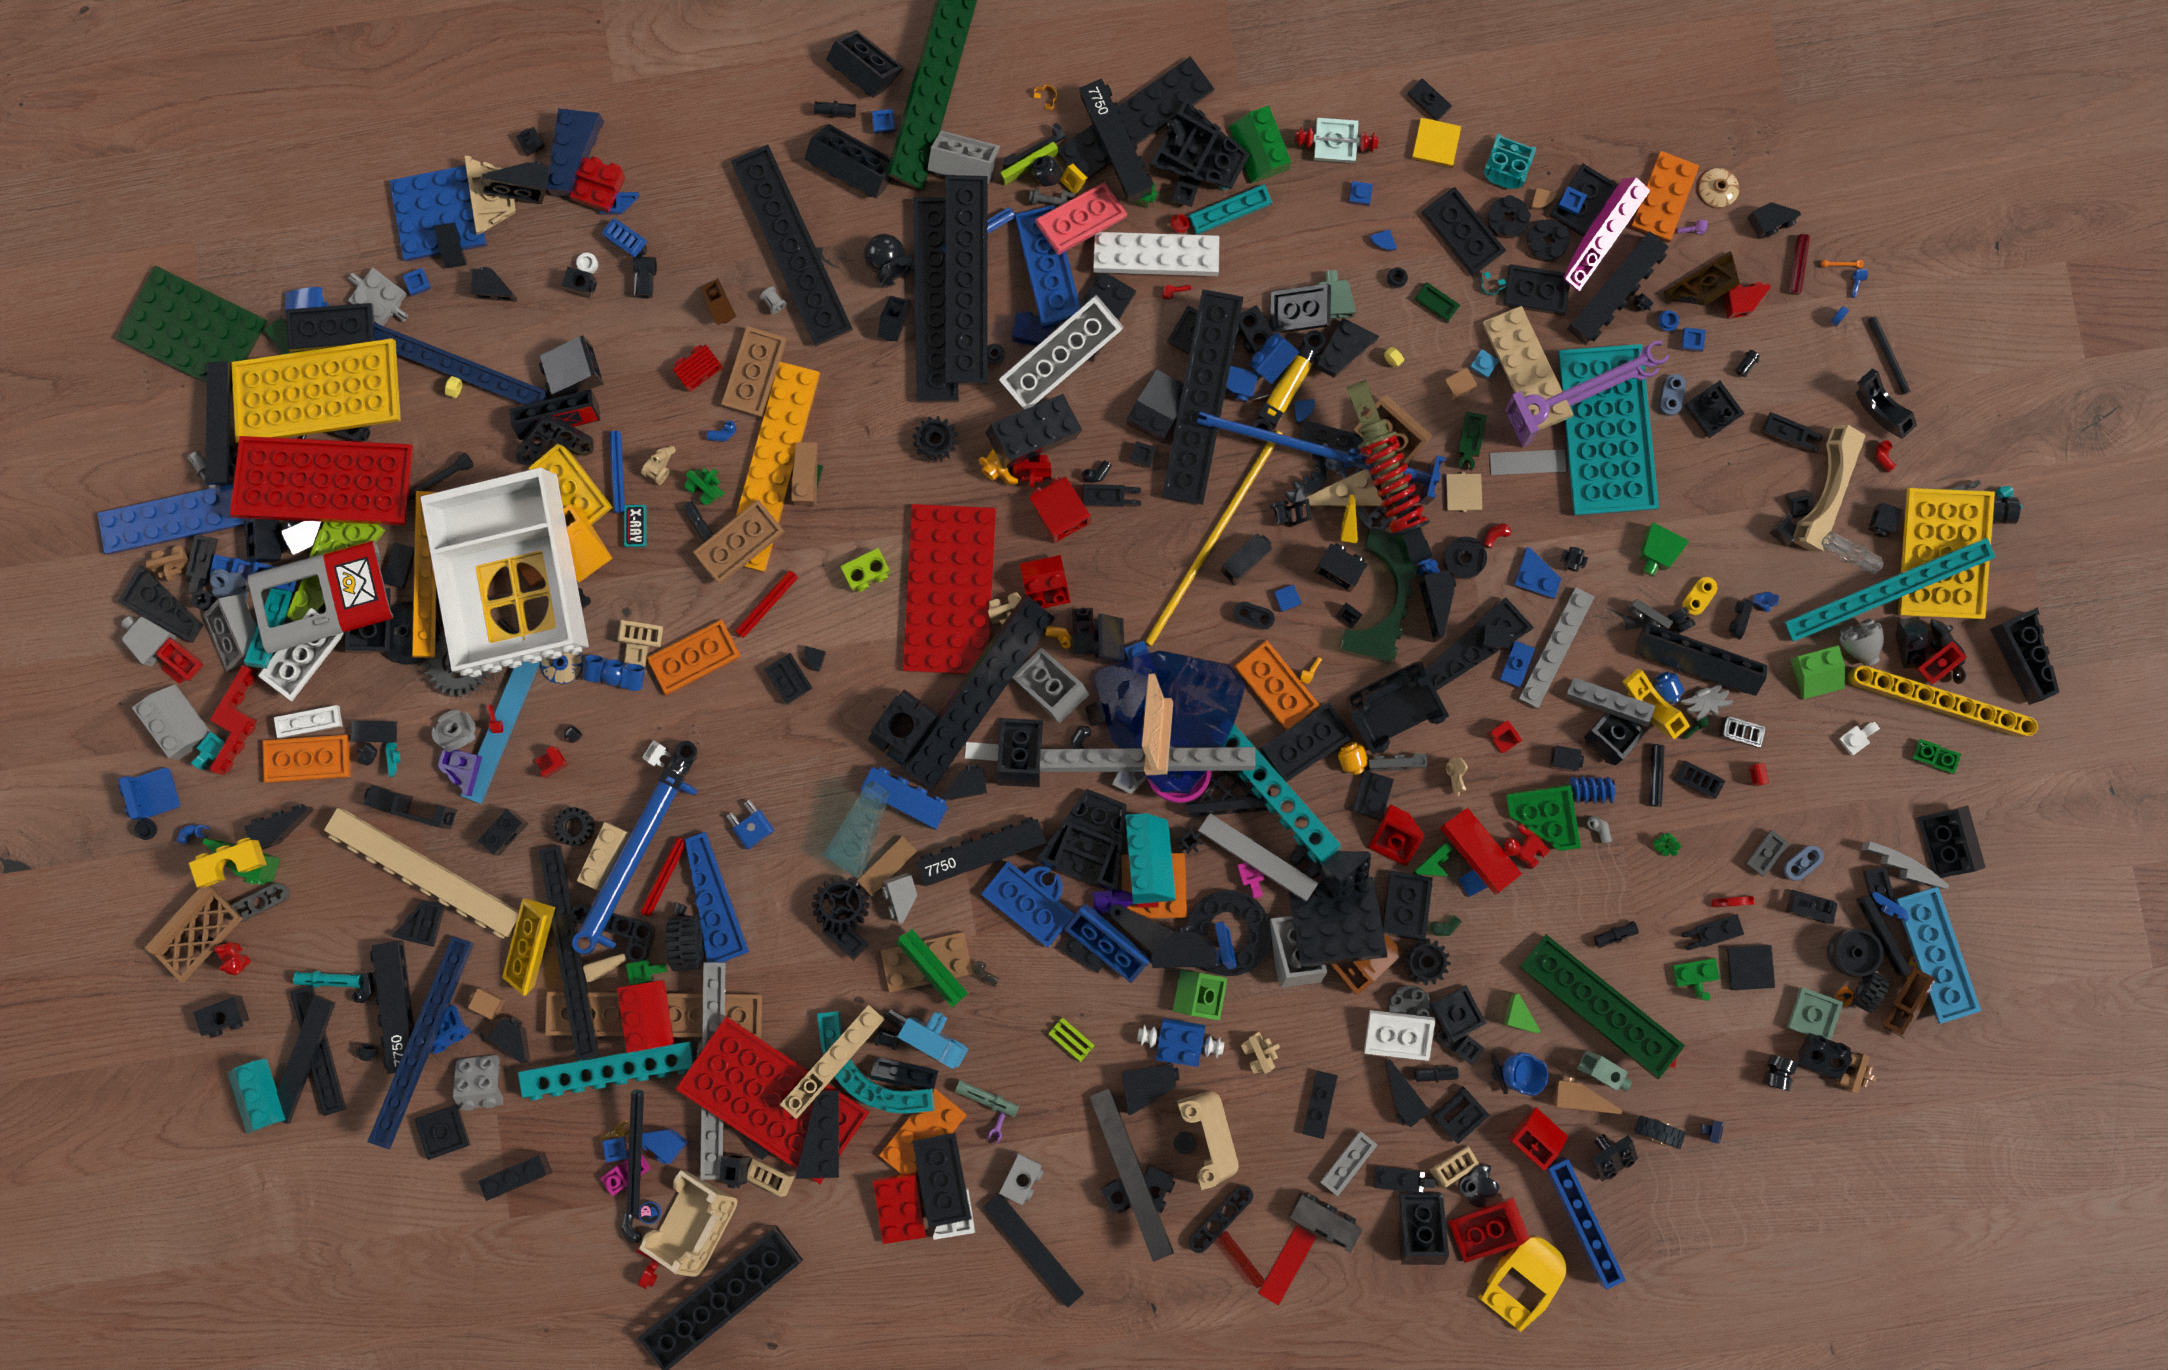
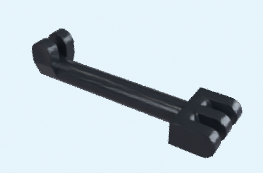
[1003,123,1066,170]

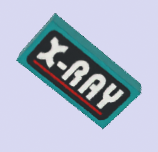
[624,505,647,548]

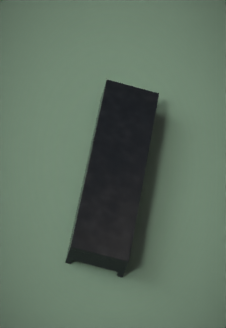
[637,1226,804,1370]

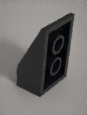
[478,161,549,204]
[1127,370,1184,444]
[1419,570,1456,643]
[997,718,1043,787]
[1399,1193,1449,1265]

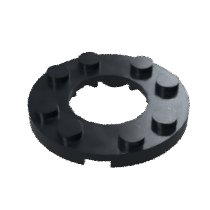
[1187,890,1272,976]

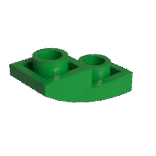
[1913,739,1961,775]

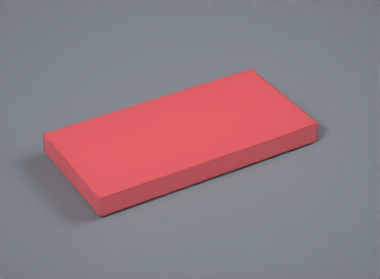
[1035,182,1127,255]

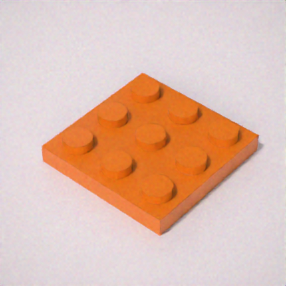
[1121,853,1187,918]

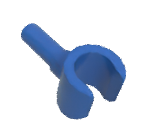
[1851,269,1868,298]

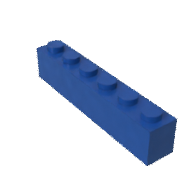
[1546,1157,1626,1290]

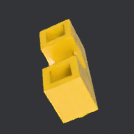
[189,838,267,888]

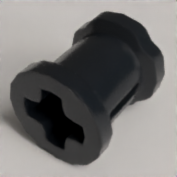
[1269,501,1292,526]
[191,590,217,611]
[875,1027,900,1050]

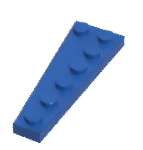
[685,832,750,962]

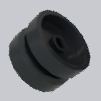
[1827,929,1883,976]

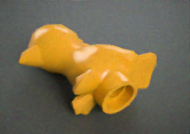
[978,449,1018,486]

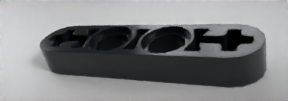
[1189,1184,1253,1253]

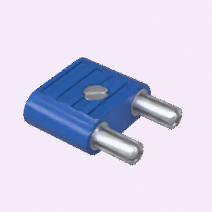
[727,800,775,850]

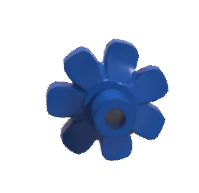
[1416,558,1440,576]

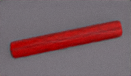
[735,570,798,638]
[640,837,686,916]

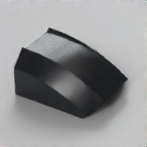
[1584,712,1646,766]

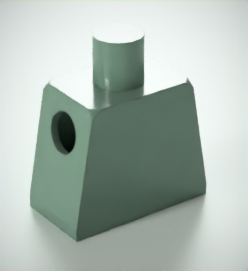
[1318,270,1356,319]
[1576,1050,1632,1091]

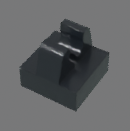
[516,127,546,157]

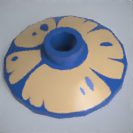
[541,652,583,684]

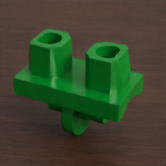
[684,468,725,505]

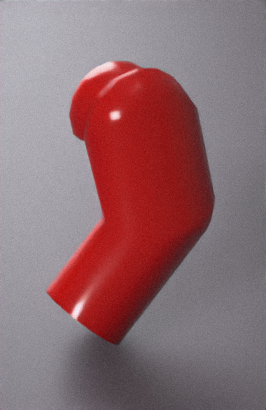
[1876,440,1897,473]

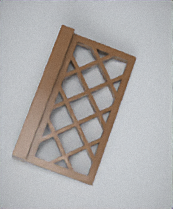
[145,885,243,983]

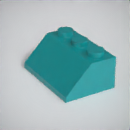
[227,1058,285,1134]

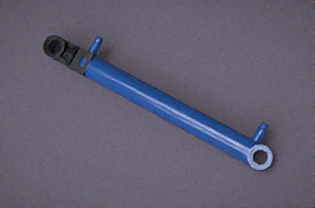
[572,741,698,955]

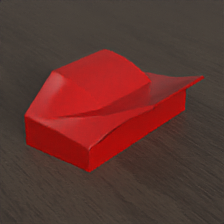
[156,638,204,684]

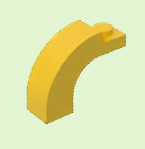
[1622,668,1690,739]

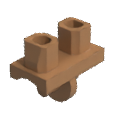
[146,546,189,582]
[1836,1053,1877,1094]

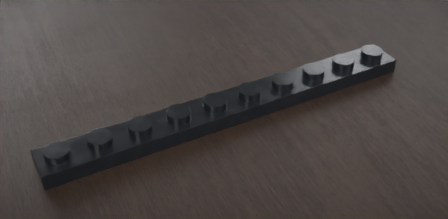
[539,845,600,1061]

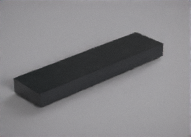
[1856,895,1912,976]

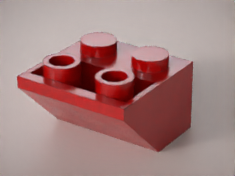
[1020,555,1071,608]
[1507,1106,1569,1171]

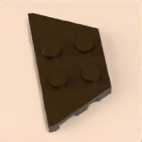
[1663,251,1740,306]

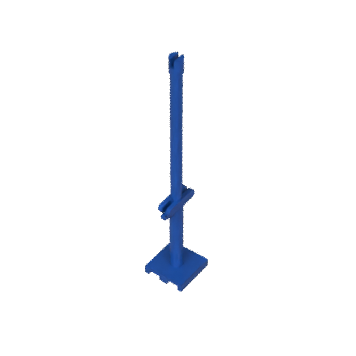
[1196,412,1445,505]

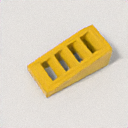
[1340,494,1358,543]

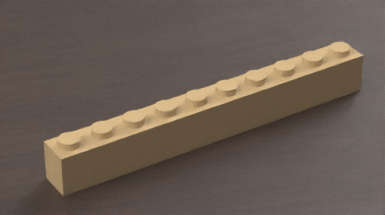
[324,808,519,939]

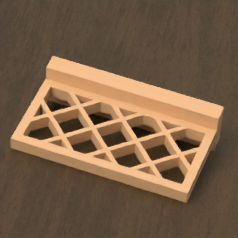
[1142,674,1173,775]

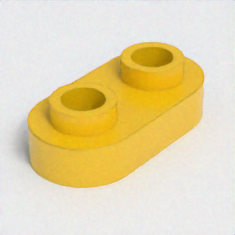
[1682,577,1718,616]

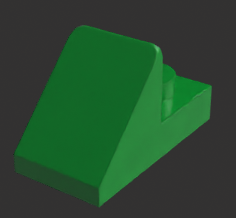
[1413,842,1452,877]

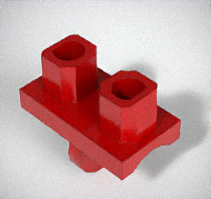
[1013,455,1052,488]

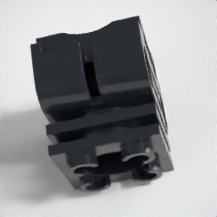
[867,689,939,766]

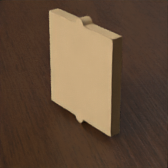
[1446,472,1482,513]

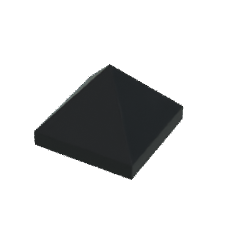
[1335,602,1363,629]

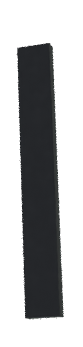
[1089,1088,1174,1262]

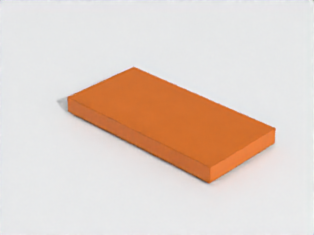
[646,619,741,696]
[1234,640,1320,731]
[262,735,351,783]

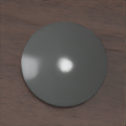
[1388,985,1431,1017]

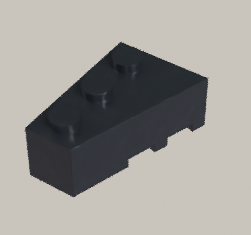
[1288,1192,1363,1253]

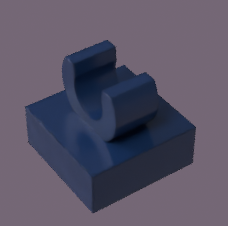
[1700,1120,1724,1144]

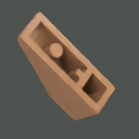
[792,442,818,505]
[1552,1076,1622,1114]

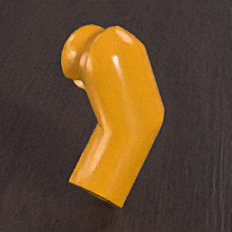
[1046,626,1073,649]

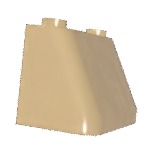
[1177,1091,1239,1190]
[639,1170,738,1277]

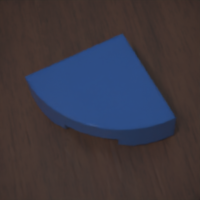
[1370,229,1397,251]
[1293,399,1315,424]

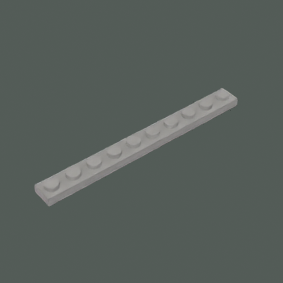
[1040,747,1255,772]
[700,962,726,1180]

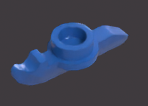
[1872,891,1909,922]

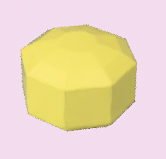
[1384,347,1404,368]
[445,376,462,398]

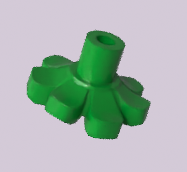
[1653,833,1681,856]

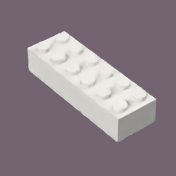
[999,295,1123,410]

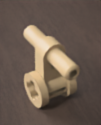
[641,446,676,485]

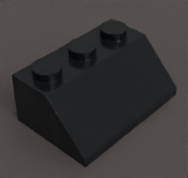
[826,30,904,98]
[345,588,391,654]
[1917,805,1986,878]

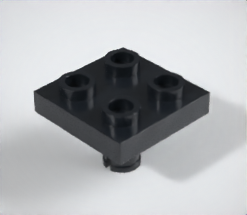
[1592,1134,1638,1182]

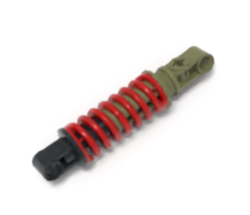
[1346,380,1433,565]

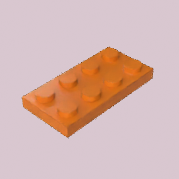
[1630,151,1700,243]
[879,1088,967,1177]

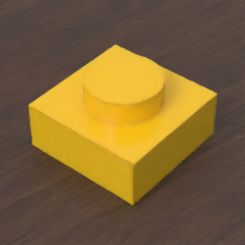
[1060,164,1087,194]

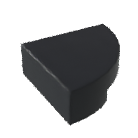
[804,646,826,672]

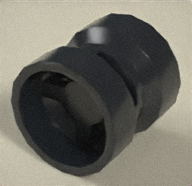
[1667,606,1696,634]

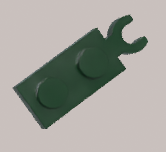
[1457,411,1487,471]

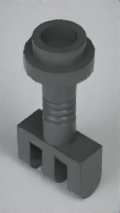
[1028,188,1076,206]

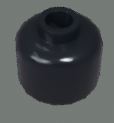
[1031,155,1062,187]

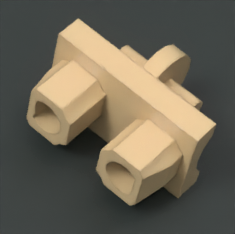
[988,592,1021,625]
[1241,1032,1280,1074]

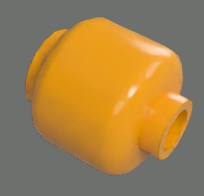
[1338,742,1368,775]

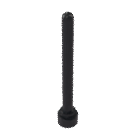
[408,452,474,501]

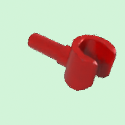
[1162,285,1191,299]
[487,705,504,733]

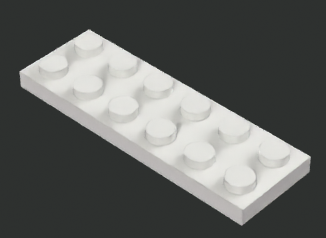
[1094,232,1219,276]

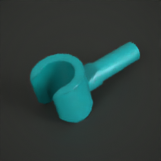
[1996,486,2023,509]

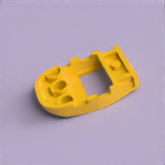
[1478,1235,1566,1332]

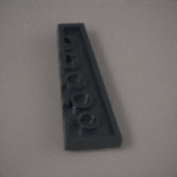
[1426,597,1534,690]

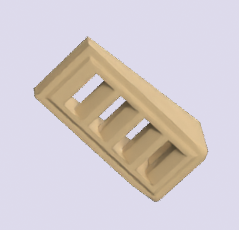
[617,620,663,648]
[583,953,628,982]
[1429,1146,1480,1188]
[747,1158,794,1197]

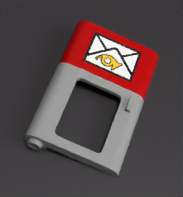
[245,540,393,654]

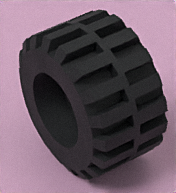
[665,915,704,971]

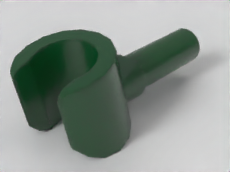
[1683,716,1709,740]

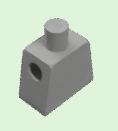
[121,616,178,667]

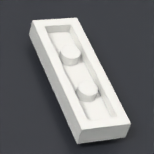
[274,705,343,739]

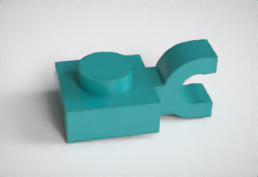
[191,731,225,770]

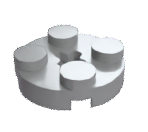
[432,710,476,752]

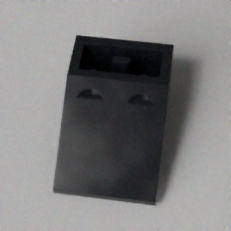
[1094,614,1125,664]

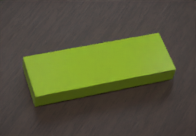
[1001,142,1058,185]

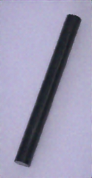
[1868,316,1911,395]

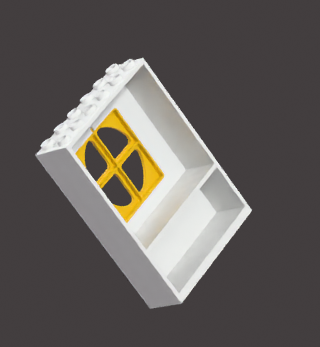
[421,468,589,677]

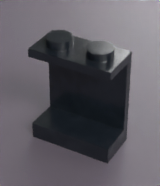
[390,793,457,829]

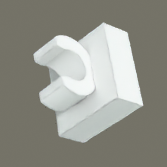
[642,740,671,767]

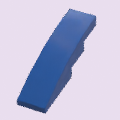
[209,554,296,592]

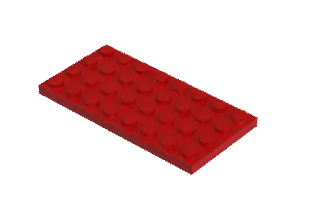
[230,436,414,526]
[903,504,996,674]
[676,1016,870,1184]

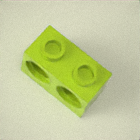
[840,548,891,592]

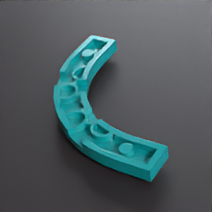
[817,1011,935,1114]

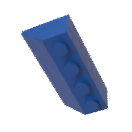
[1064,904,1152,983]

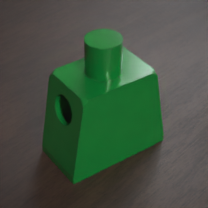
[1639,522,1689,577]

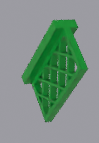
[896,929,969,1008]

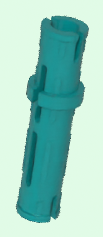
[293,971,362,988]

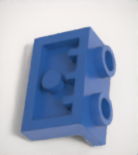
[430,1005,471,1054]

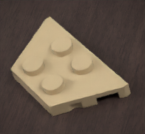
[465,156,516,235]

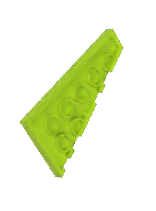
[287,522,386,622]

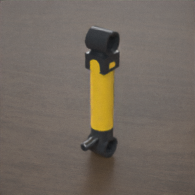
[1251,330,1325,443]

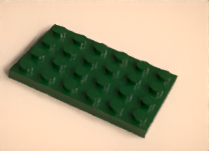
[116,265,268,388]

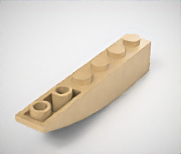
[780,1005,885,1119]

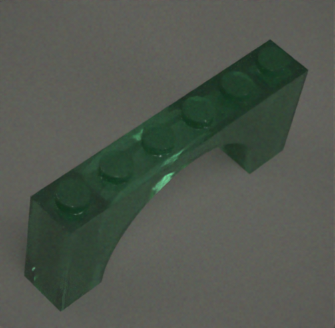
[1339,527,1417,664]

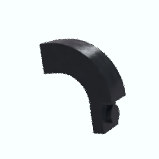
[1856,368,1917,439]

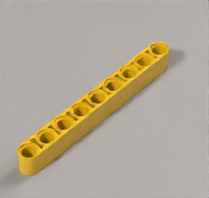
[1847,666,2038,738]

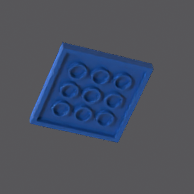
[389,165,487,262]

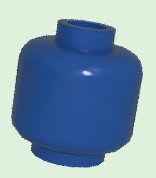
[1652,671,1684,704]

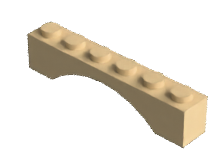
[1793,425,1866,551]

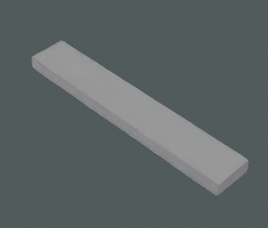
[1198,813,1318,902]

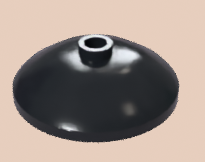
[382,602,440,665]

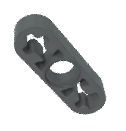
[228,883,290,922]

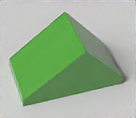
[1504,993,1540,1033]

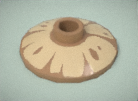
[1698,168,1739,208]

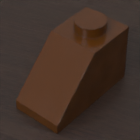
[700,278,736,325]

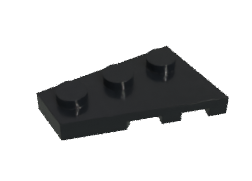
[1316,317,1380,378]

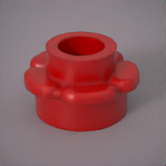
[1170,213,1189,233]

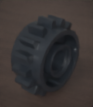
[912,416,959,463]
[1403,938,1451,985]

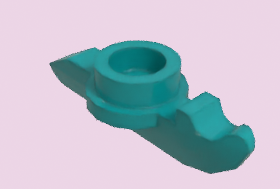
[386,742,401,778]

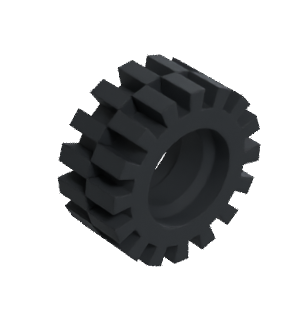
[553,807,595,846]
[1852,972,1889,1013]

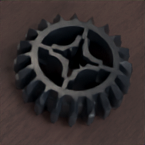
[812,876,870,934]

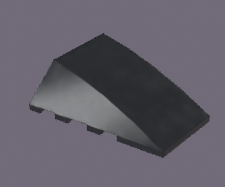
[1149,97,1250,189]
[1036,789,1127,891]

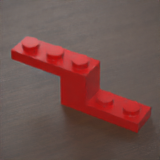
[209,665,258,775]

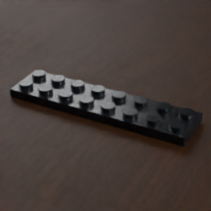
[1058,56,1215,181]

